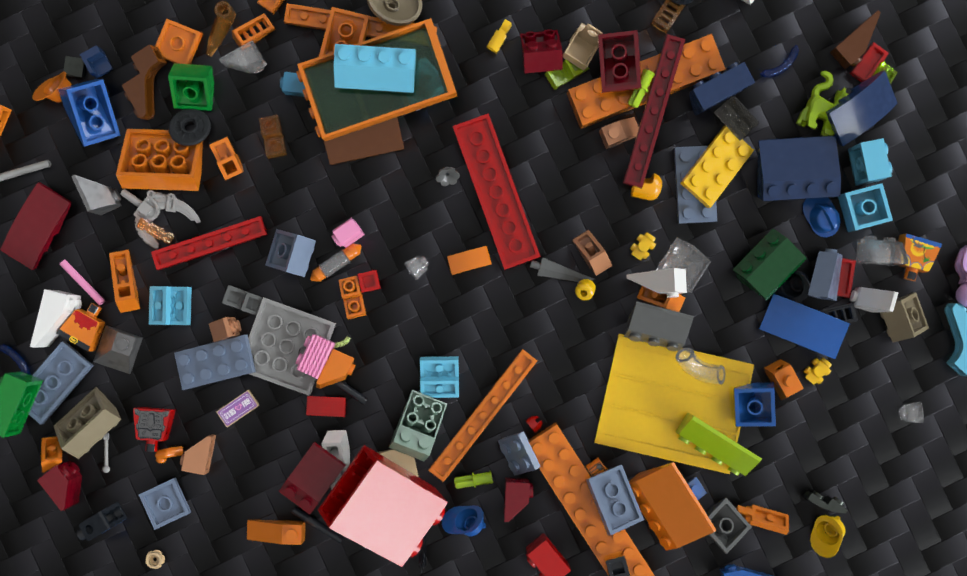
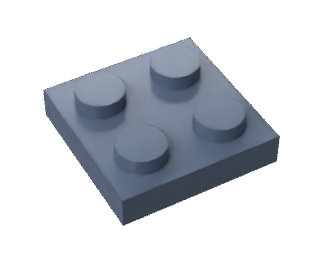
[498,431,541,476]
[139,477,191,530]

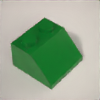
[168,63,214,111]

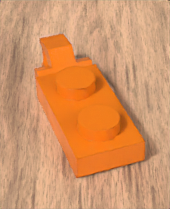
[736,504,789,535]

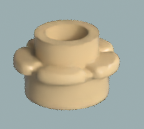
[146,550,165,569]

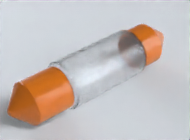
[310,243,362,281]

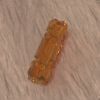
[136,218,174,244]

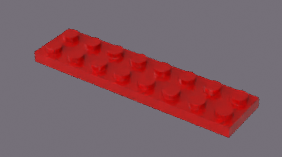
[453,113,541,270]

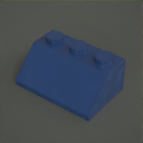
[689,62,755,116]

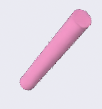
[59,260,105,306]

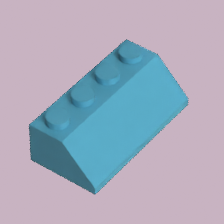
[334,44,416,93]

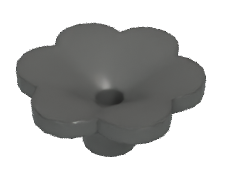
[436,167,460,186]

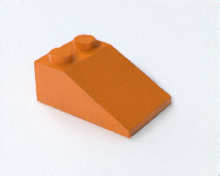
[319,7,370,71]

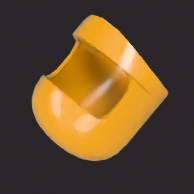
[631,173,662,200]

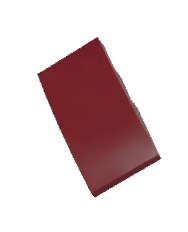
[0,182,72,270]

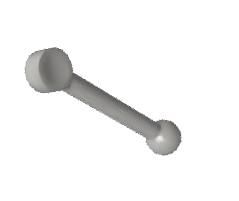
[102,433,110,473]

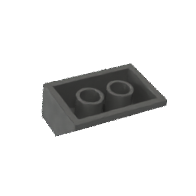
[624,301,694,351]

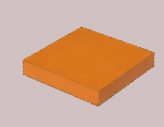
[155,18,203,64]

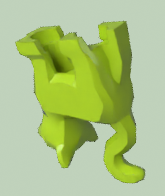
[796,71,848,136]

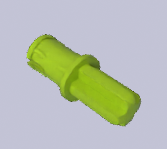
[628,69,655,108]
[454,471,493,489]

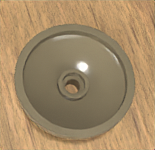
[367,0,422,26]

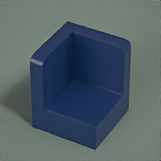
[80,45,113,78]

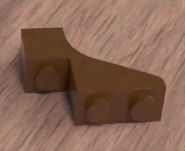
[122,45,167,120]

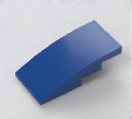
[759,294,850,359]

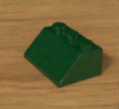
[733,229,807,300]

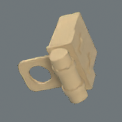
[562,23,603,71]

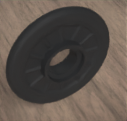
[168,109,211,146]

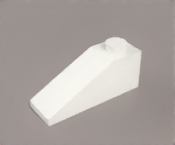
[626,268,687,298]
[850,287,898,313]
[322,430,350,489]

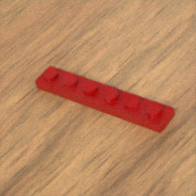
[151,216,268,270]

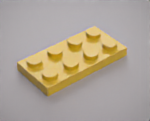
[680,125,754,208]

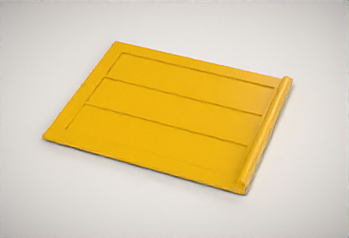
[594,334,754,474]

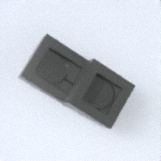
[221,285,263,316]

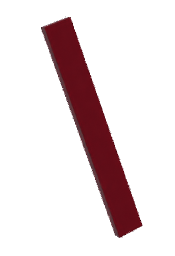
[623,34,686,189]

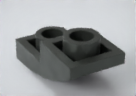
[802,490,848,514]

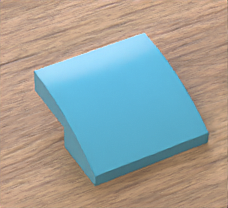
[149,286,192,325]
[420,356,459,398]

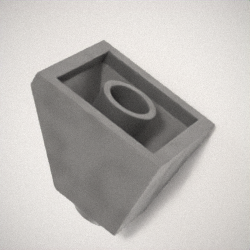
[71,175,122,215]
[93,326,143,374]

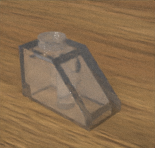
[219,40,267,74]

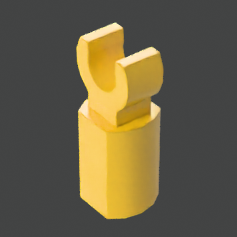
[487,19,512,54]

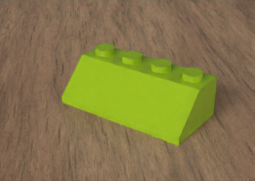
[676,413,762,476]

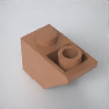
[209,317,241,342]

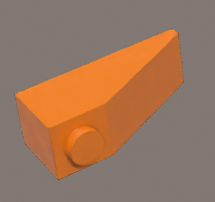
[109,249,140,313]
[247,520,305,545]

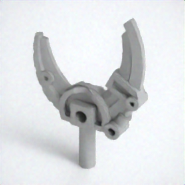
[120,189,201,249]

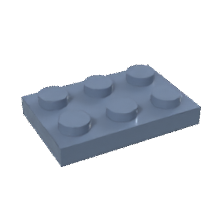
[585,464,644,535]

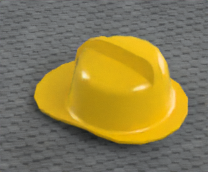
[810,515,845,558]

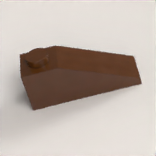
[830,10,881,69]

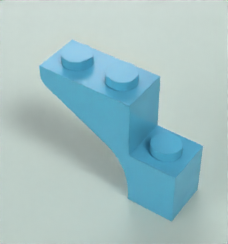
[944,303,967,376]

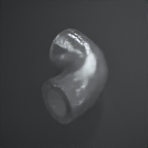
[675,348,725,385]

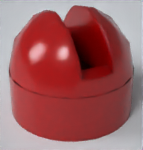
[526,416,542,433]

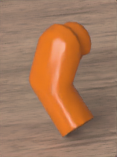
[155,446,183,463]

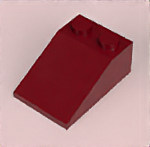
[598,30,642,93]
[279,442,346,514]

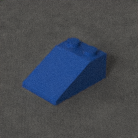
[58,79,121,147]

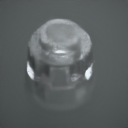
[404,256,429,280]
[899,402,924,423]

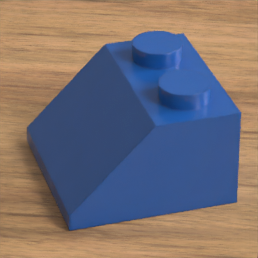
[734,382,776,427]

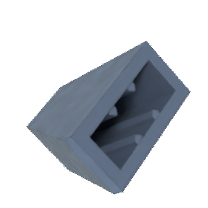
[808,249,843,301]

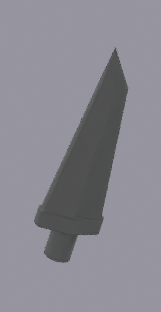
[530,257,595,282]

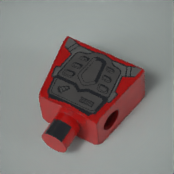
[133,407,176,452]

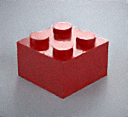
[526,533,571,576]

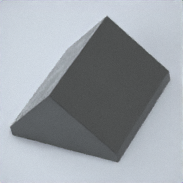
[705,498,752,554]

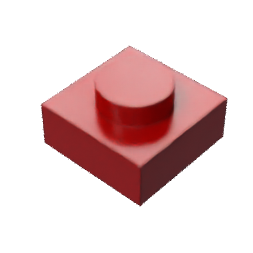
[357,270,381,293]

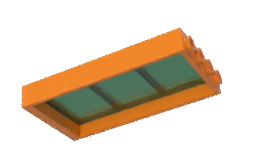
[296,18,457,141]

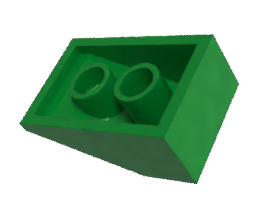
[0,372,43,438]

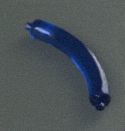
[760,45,799,78]
[0,345,31,375]

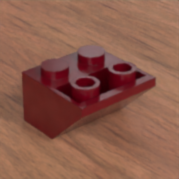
[520,29,563,74]

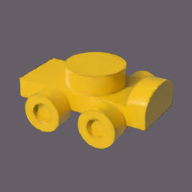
[630,232,656,261]
[804,357,832,385]

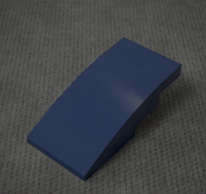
[826,70,898,146]

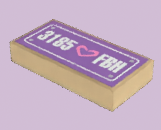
[216,390,260,427]

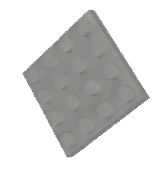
[248,297,336,396]

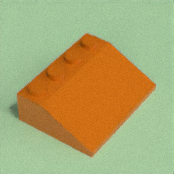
[116,129,203,191]
[629,462,716,551]

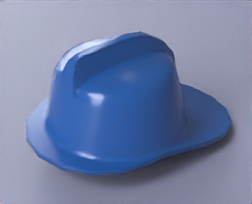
[803,197,840,237]
[442,505,486,536]

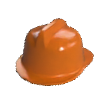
[32,72,72,103]

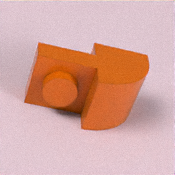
[209,137,244,180]

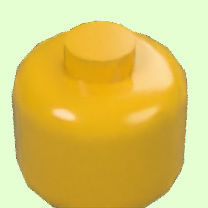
[575,279,596,300]

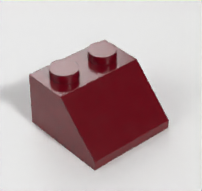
[37,461,82,511]
[504,477,533,522]

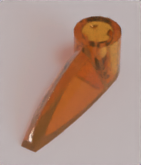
[206,1,236,57]

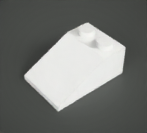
[30,289,82,348]

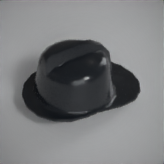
[775,271,811,302]

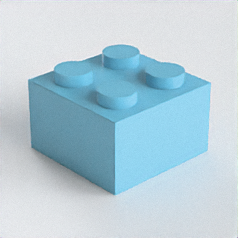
[848,138,892,186]
[838,183,893,232]

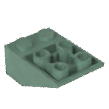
[389,390,447,461]

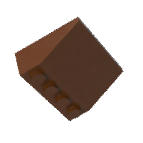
[320,91,404,165]

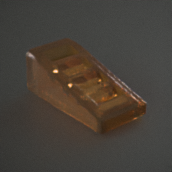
[651,0,685,34]

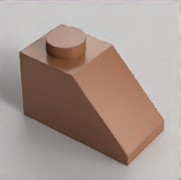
[599,117,639,149]
[573,230,612,276]
[180,434,216,475]

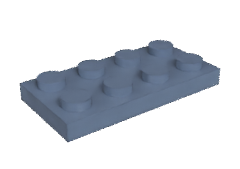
[674,146,717,224]
[174,335,256,390]
[29,341,94,425]

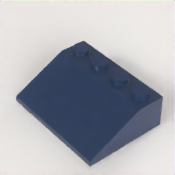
[757,135,841,201]

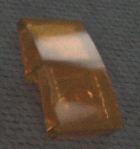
[259,115,287,159]

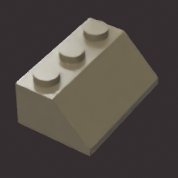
[54,387,121,459]

